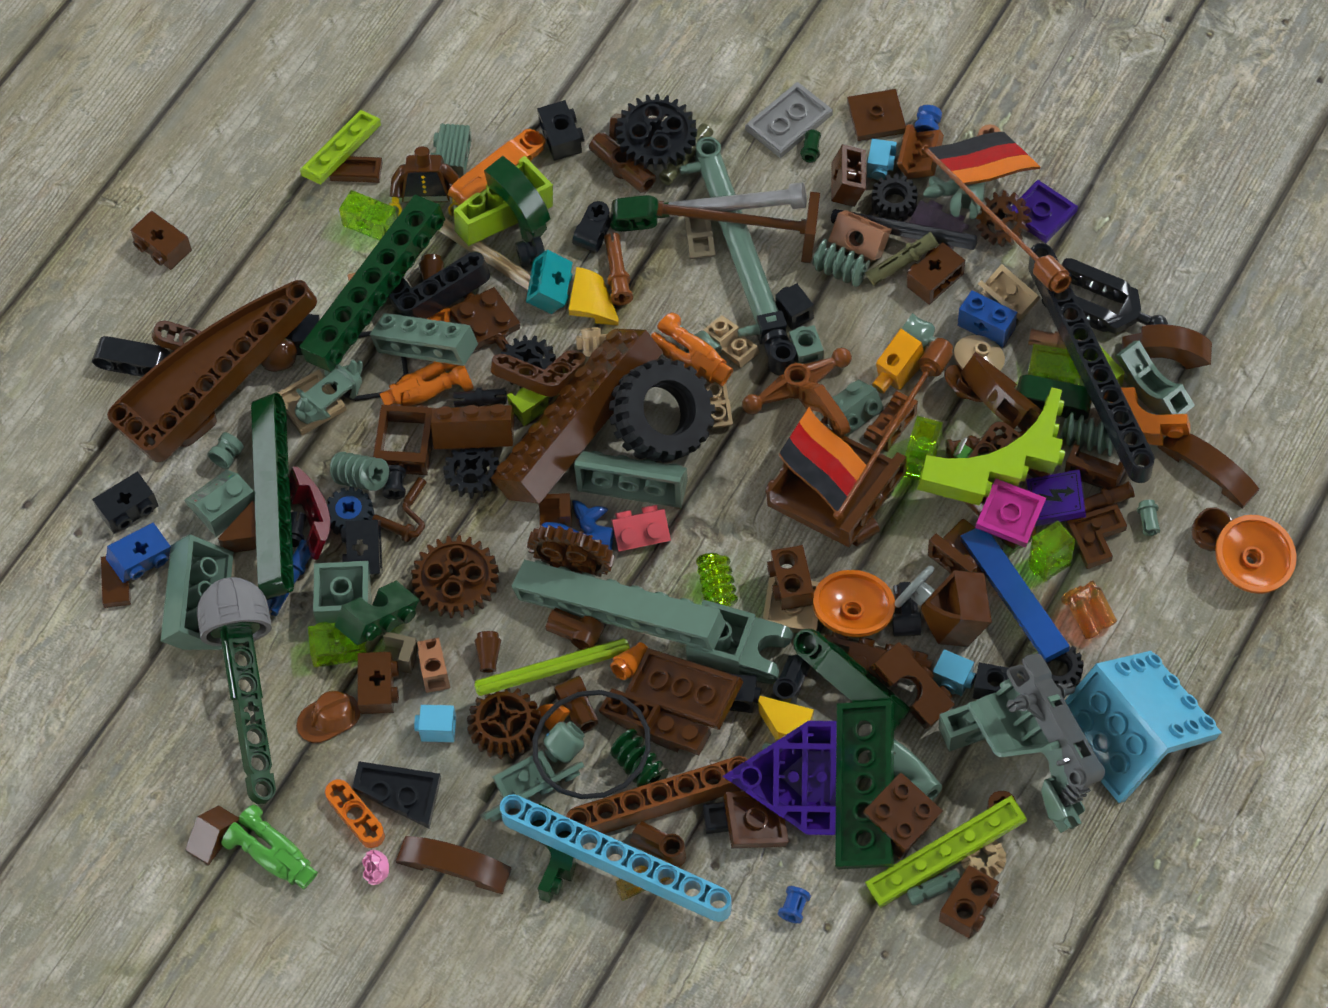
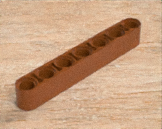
[566,756,748,834]

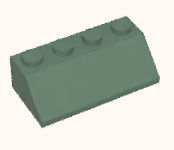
[574,451,688,508]
[160,534,234,650]

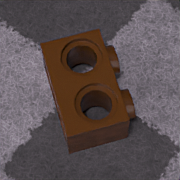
[767,545,814,610]
[939,865,1000,938]

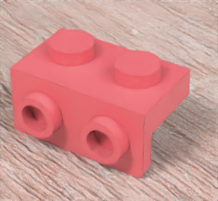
[610,505,671,552]

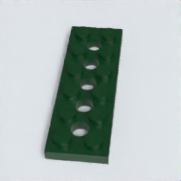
[835,700,894,870]

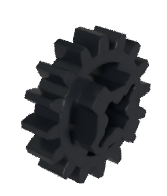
[501,335,556,389]
[443,447,500,499]

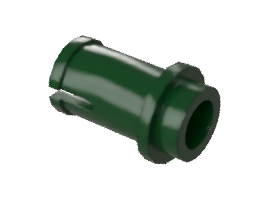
[800,129,821,163]

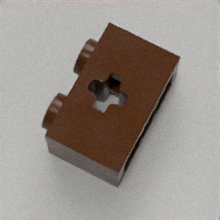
[831,144,866,207]
[130,210,192,270]
[907,242,966,305]
[358,652,399,714]

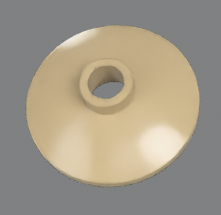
[953,335,1005,371]

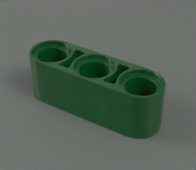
[1016,375,1092,420]

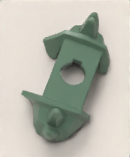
[295,360,363,424]

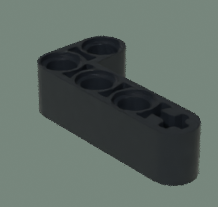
[388,252,491,319]

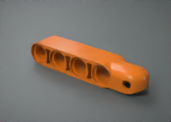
[448,129,546,205]

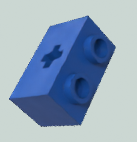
[957,290,1018,348]
[106,522,171,583]

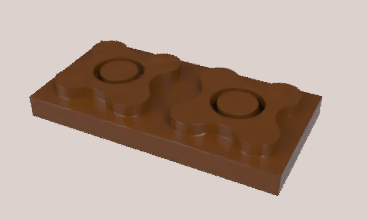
[625,648,743,730]

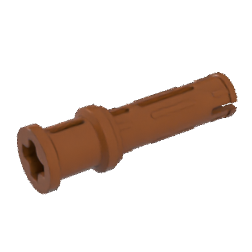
[604,233,633,305]

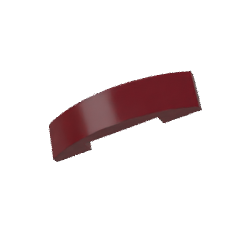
[289,466,330,560]

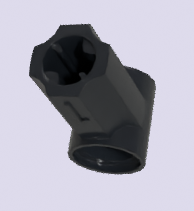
[893,582,922,637]
[772,654,811,705]

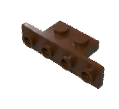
[824,631,934,687]

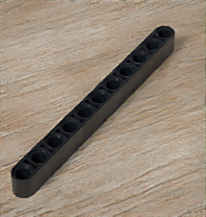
[1028,243,1155,483]

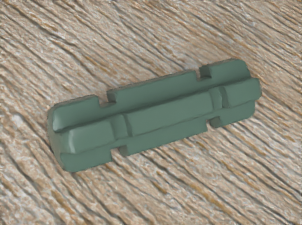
[907,870,961,905]

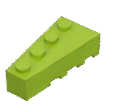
[454,156,553,246]

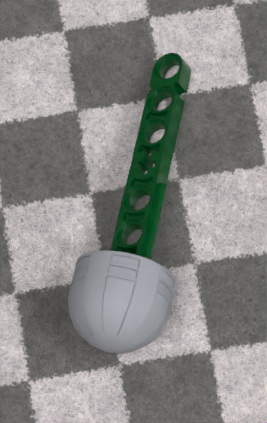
[197,577,276,805]

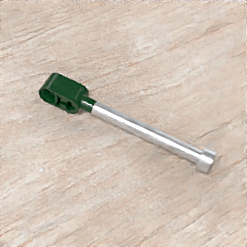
[610,182,807,232]

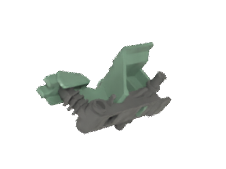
[967,653,1105,833]

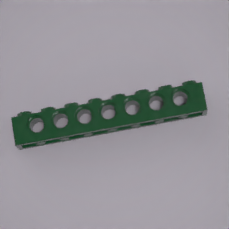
[299,195,446,373]

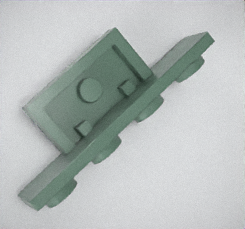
[481,750,585,822]

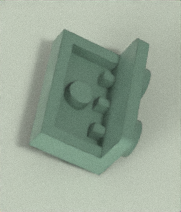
[821,379,884,437]

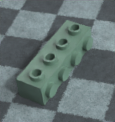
[370,313,478,366]

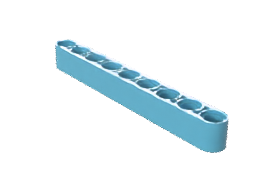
[500,794,732,922]

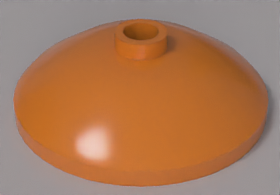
[1215,515,1296,594]
[813,570,895,637]

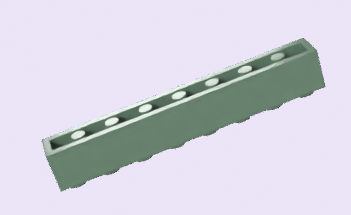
[511,559,726,651]

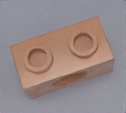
[828,210,892,262]

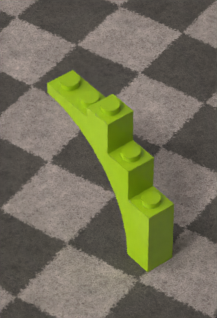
[917,388,1065,506]

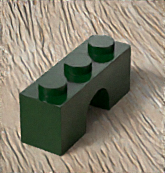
[335,580,419,646]

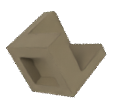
[383,632,419,674]

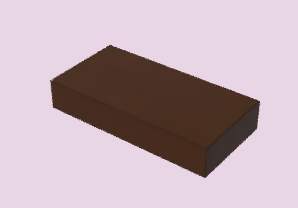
[329,156,383,183]
[101,556,131,608]

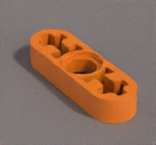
[325,779,385,848]

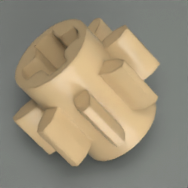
[576,327,607,357]

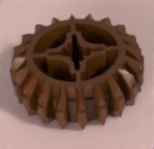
[467,688,541,760]

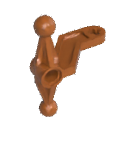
[742,347,852,437]

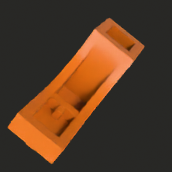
[1110,387,1190,446]

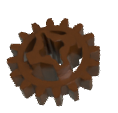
[976,190,1032,247]

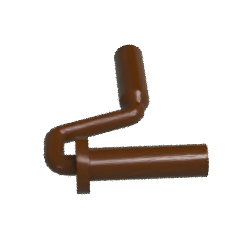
[372,477,427,542]

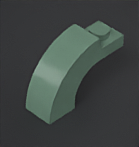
[1115,340,1195,415]

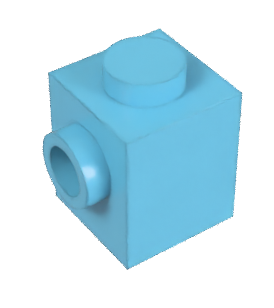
[932,649,976,696]
[414,705,457,742]

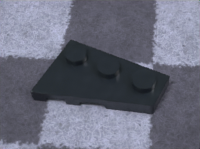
[352,761,441,829]

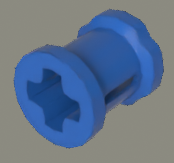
[778,886,811,924]

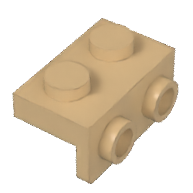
[978,264,1041,321]

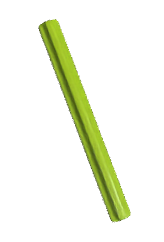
[474,638,630,696]

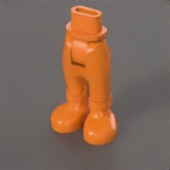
[651,312,733,386]
[380,361,474,406]

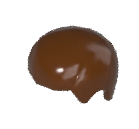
[260,339,298,372]
[1192,507,1232,552]

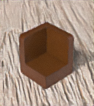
[539,493,572,528]

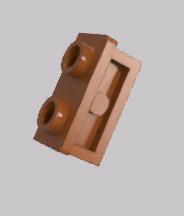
[897,124,944,179]

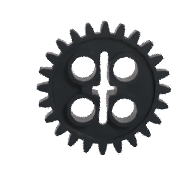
[616,94,697,170]

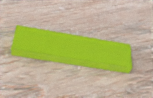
[300,110,381,185]

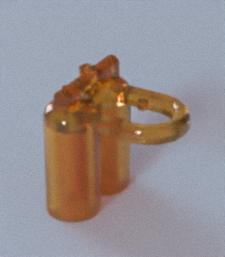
[1061,581,1117,639]

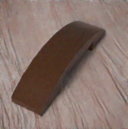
[1157,433,1260,509]
[396,836,512,894]

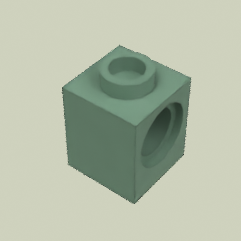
[789,325,824,364]

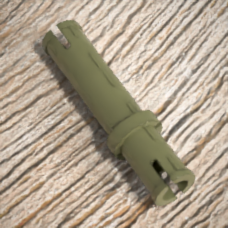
[658,123,713,185]
[865,231,939,286]

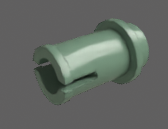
[1137,500,1161,536]

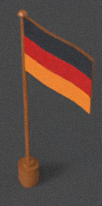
[921,132,1071,293]
[779,338,953,520]

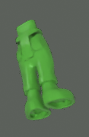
[221,804,318,890]

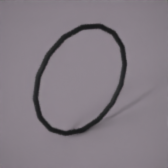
[533,690,651,800]

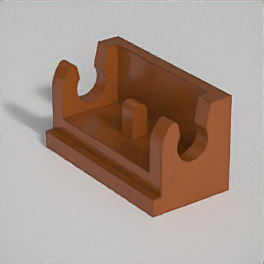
[863,391,918,452]

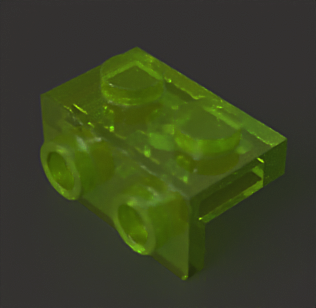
[1028,344,1081,385]

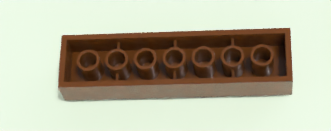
[491,328,663,504]

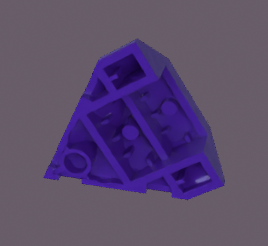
[723,721,837,835]

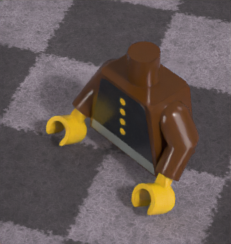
[387,146,459,216]

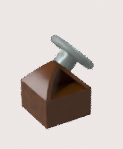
[894,565,992,647]

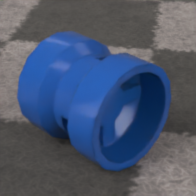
[914,105,942,132]

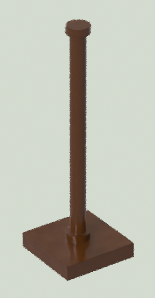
[657,192,820,263]

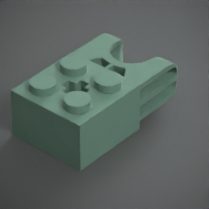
[686,599,793,684]

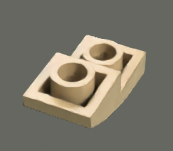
[704,315,760,368]
[704,380,733,429]

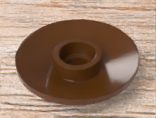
[944,365,982,402]

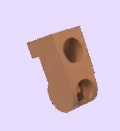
[417,637,450,693]

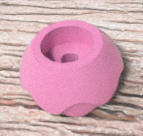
[362,850,389,885]

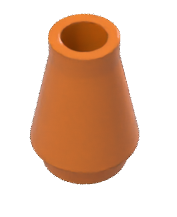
[610,642,648,680]

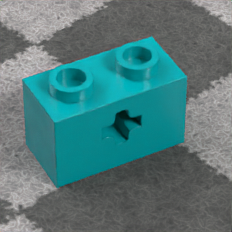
[526,250,573,314]

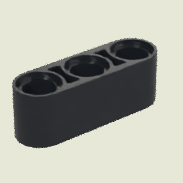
[92,336,171,377]

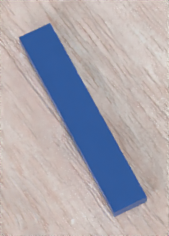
[961,528,1070,662]

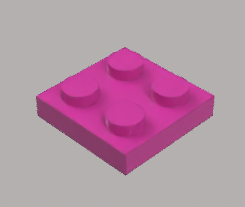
[975,478,1046,548]

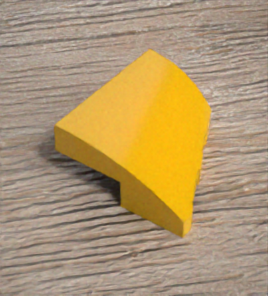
[569,267,619,326]

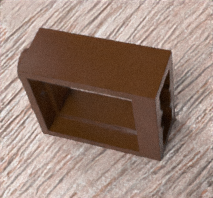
[373,403,433,476]

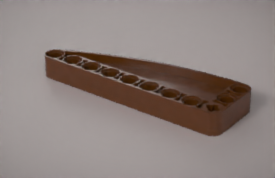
[107,280,317,462]

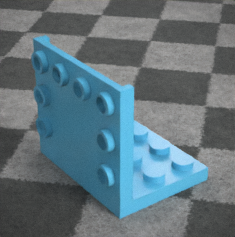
[1065,651,1222,803]

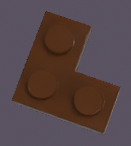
[1066,503,1127,569]

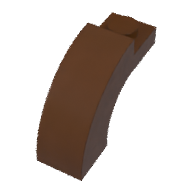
[1122,324,1212,369]

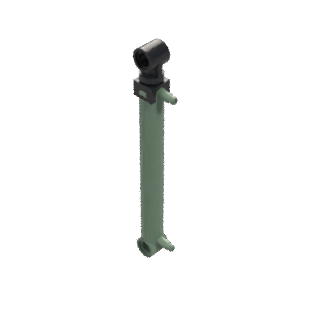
[679,137,796,376]

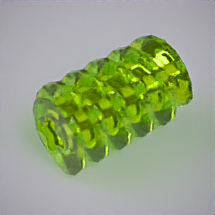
[696,553,738,607]

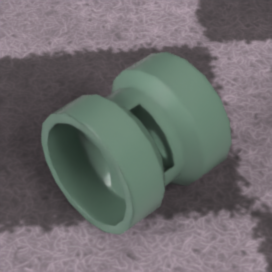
[207,432,244,469]

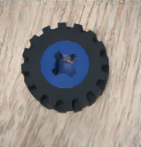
[327,487,375,535]

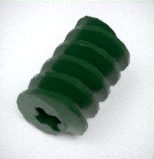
[610,728,669,787]

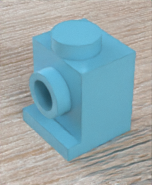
[867,139,897,180]

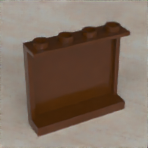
[765,416,907,548]

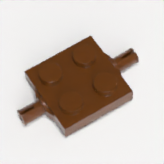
[450,287,520,352]

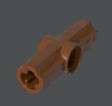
[589,132,656,193]

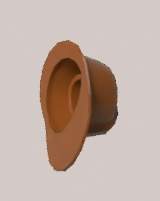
[296,691,360,743]

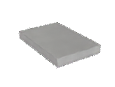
[745,82,833,158]

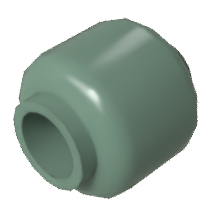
[543,721,585,763]

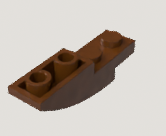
[960,352,1042,431]
[599,688,712,756]

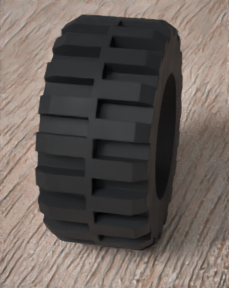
[609,358,715,463]

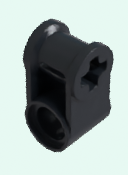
[572,201,611,253]

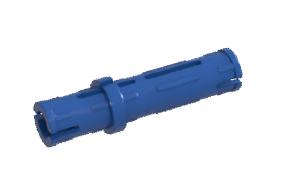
[267,540,311,616]

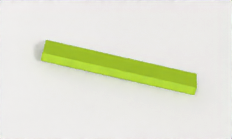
[865,795,1027,908]

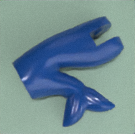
[541,500,614,550]

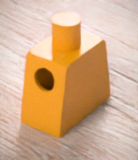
[872,329,924,394]

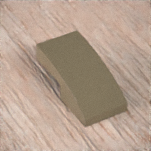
[684,217,715,259]

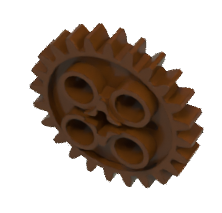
[527,525,615,577]
[411,535,499,618]

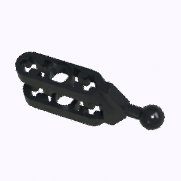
[1042,258,1168,334]

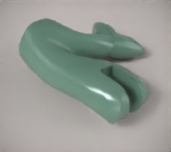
[923,176,985,219]
[867,739,942,801]

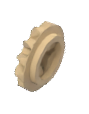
[961,841,1006,878]

